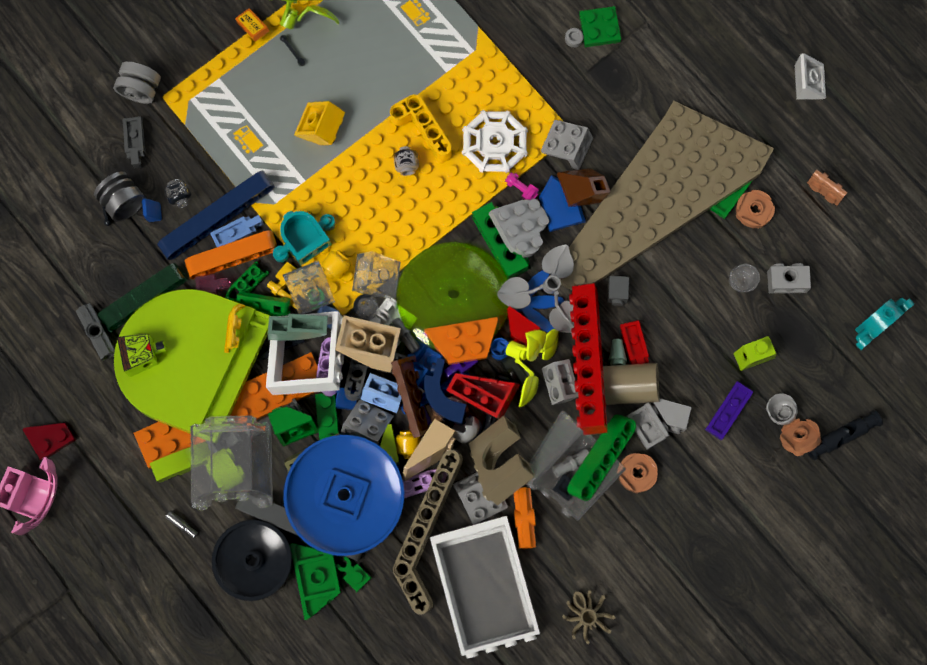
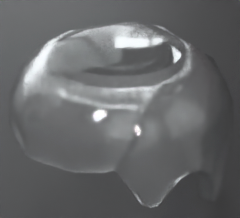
[728,263,760,293]

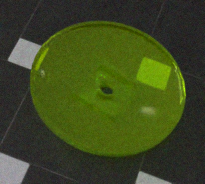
[397,242,509,350]

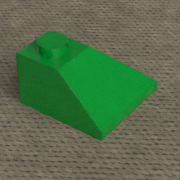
[268,407,319,447]

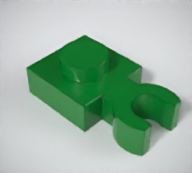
[336,556,371,592]

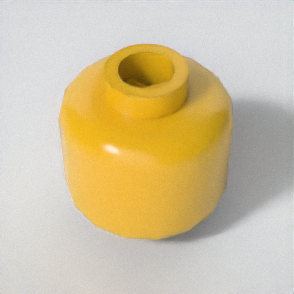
[322,250,350,279]
[395,430,421,459]

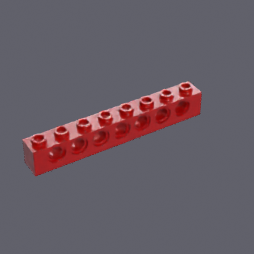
[569,283,608,435]

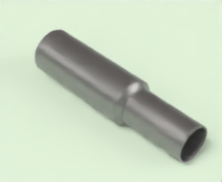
[165,511,198,538]

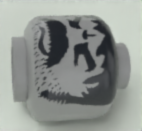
[394,146,419,176]

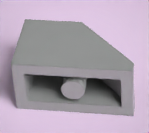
[650,399,691,434]

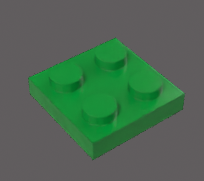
[579,6,621,47]

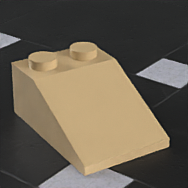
[335,315,401,372]
[402,419,456,481]

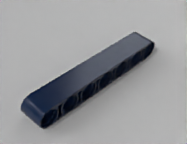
[157,170,275,260]

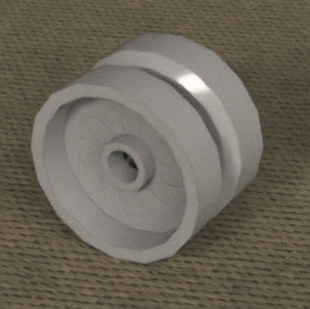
[113,61,161,104]

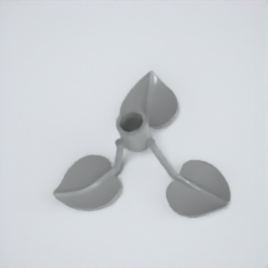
[497,245,574,333]

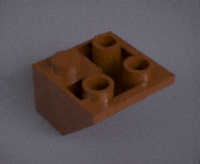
[557,169,611,207]

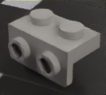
[626,402,669,450]

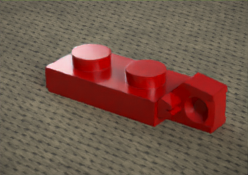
[620,320,649,364]

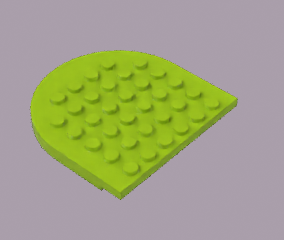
[114,289,270,444]

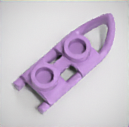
[402,469,447,498]

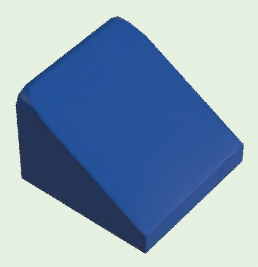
[142,199,162,222]
[335,388,357,410]

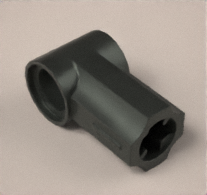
[500,356,529,392]

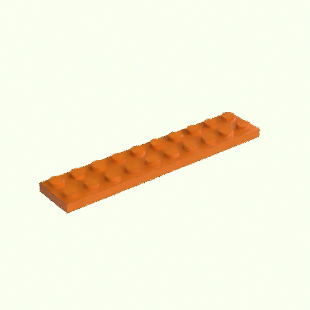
[134,353,318,469]

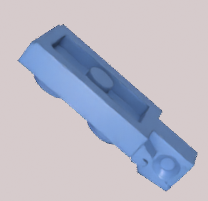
[210,215,264,247]

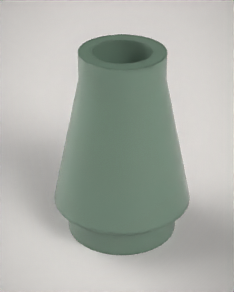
[608,339,627,366]

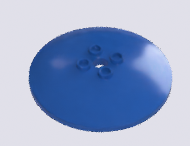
[284,435,404,556]

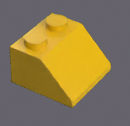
[294,101,345,145]

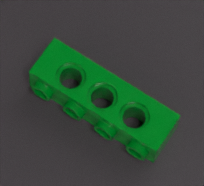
[472,202,530,280]

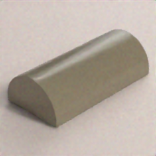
[585,363,660,405]

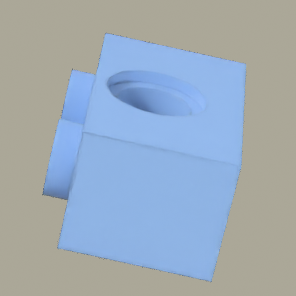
[361,373,402,413]

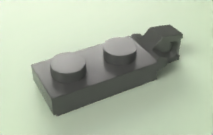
[123,116,145,169]

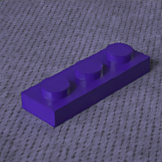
[705,381,753,440]

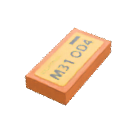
[235,8,269,41]

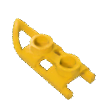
[224,304,245,353]

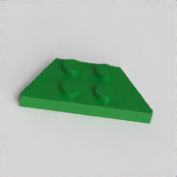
[290,543,341,620]

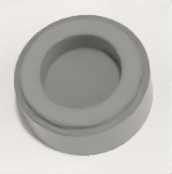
[565,28,583,47]

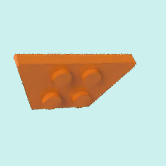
[424,317,498,365]

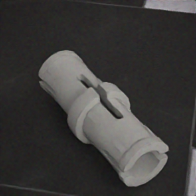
[551,449,589,478]

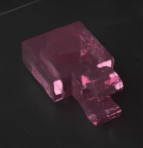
[195,274,231,295]

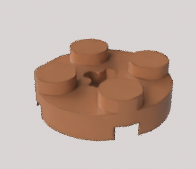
[736,190,775,229]
[780,419,821,456]
[618,453,658,493]

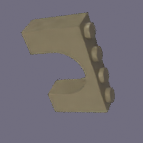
[469,416,535,505]

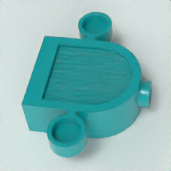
[273,211,336,266]
[855,298,915,350]

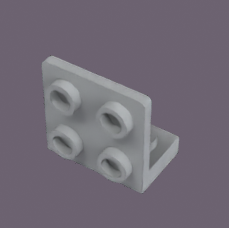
[541,120,593,170]
[340,400,393,445]
[453,472,508,525]

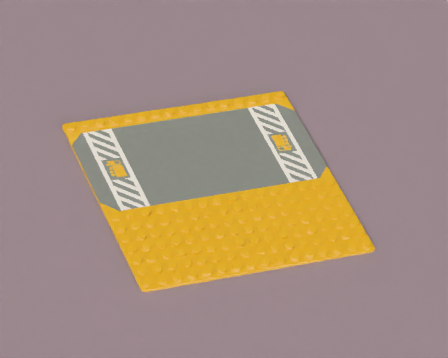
[163,0,564,315]

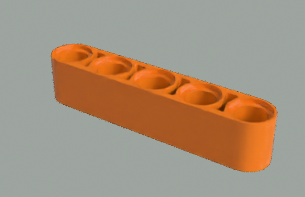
[184,230,277,279]

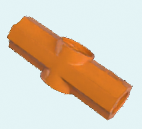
[514,487,536,549]

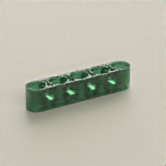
[98,263,187,332]

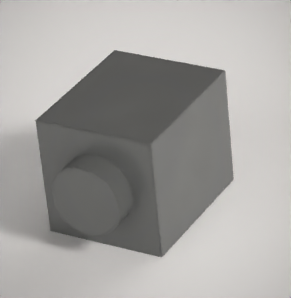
[607,276,629,306]

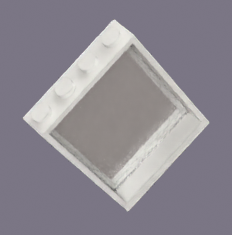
[430,516,540,659]

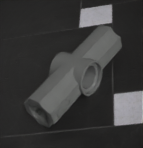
[76,303,115,361]

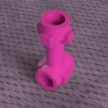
[505,172,539,200]

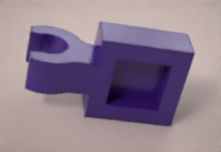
[443,360,478,379]

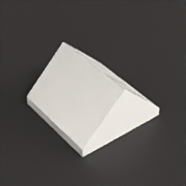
[795,53,826,99]

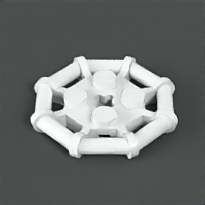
[462,110,528,173]

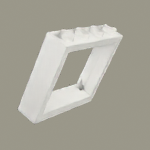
[266,311,344,395]

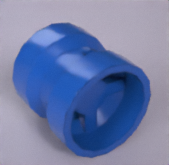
[490,338,509,361]

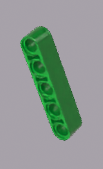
[568,414,636,501]

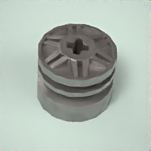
[94,171,146,222]

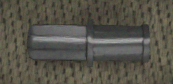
[390,318,420,353]

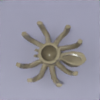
[562,590,615,644]

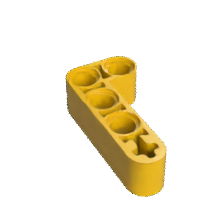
[390,94,452,162]

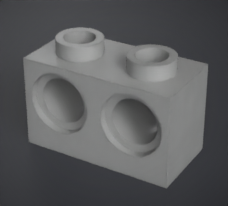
[542,359,579,405]

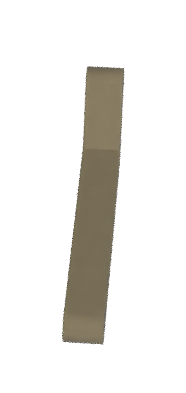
[393,450,463,615]

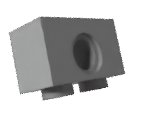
[767,263,811,293]

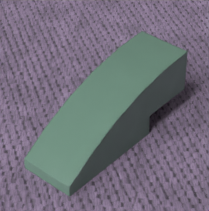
[268,314,328,341]

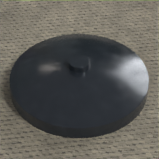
[212,520,292,601]

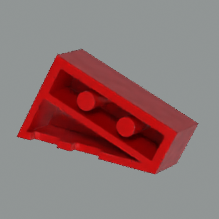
[446,373,520,419]

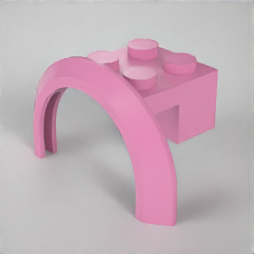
[0,457,57,535]

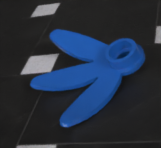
[513,270,565,332]

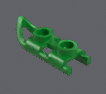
[225,261,269,302]

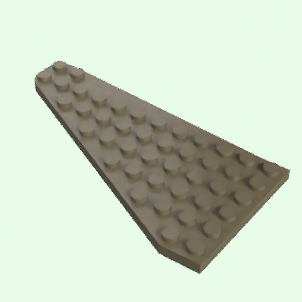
[550,101,774,290]

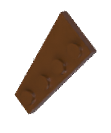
[391,355,428,438]

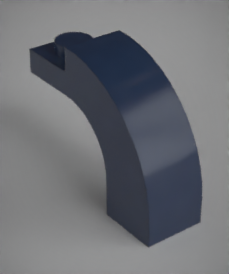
[424,358,467,426]

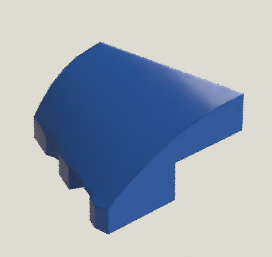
[407,338,443,390]

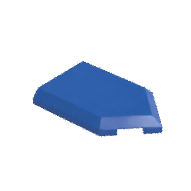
[539,175,586,232]

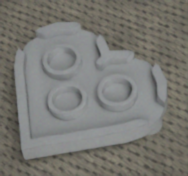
[489,199,549,258]

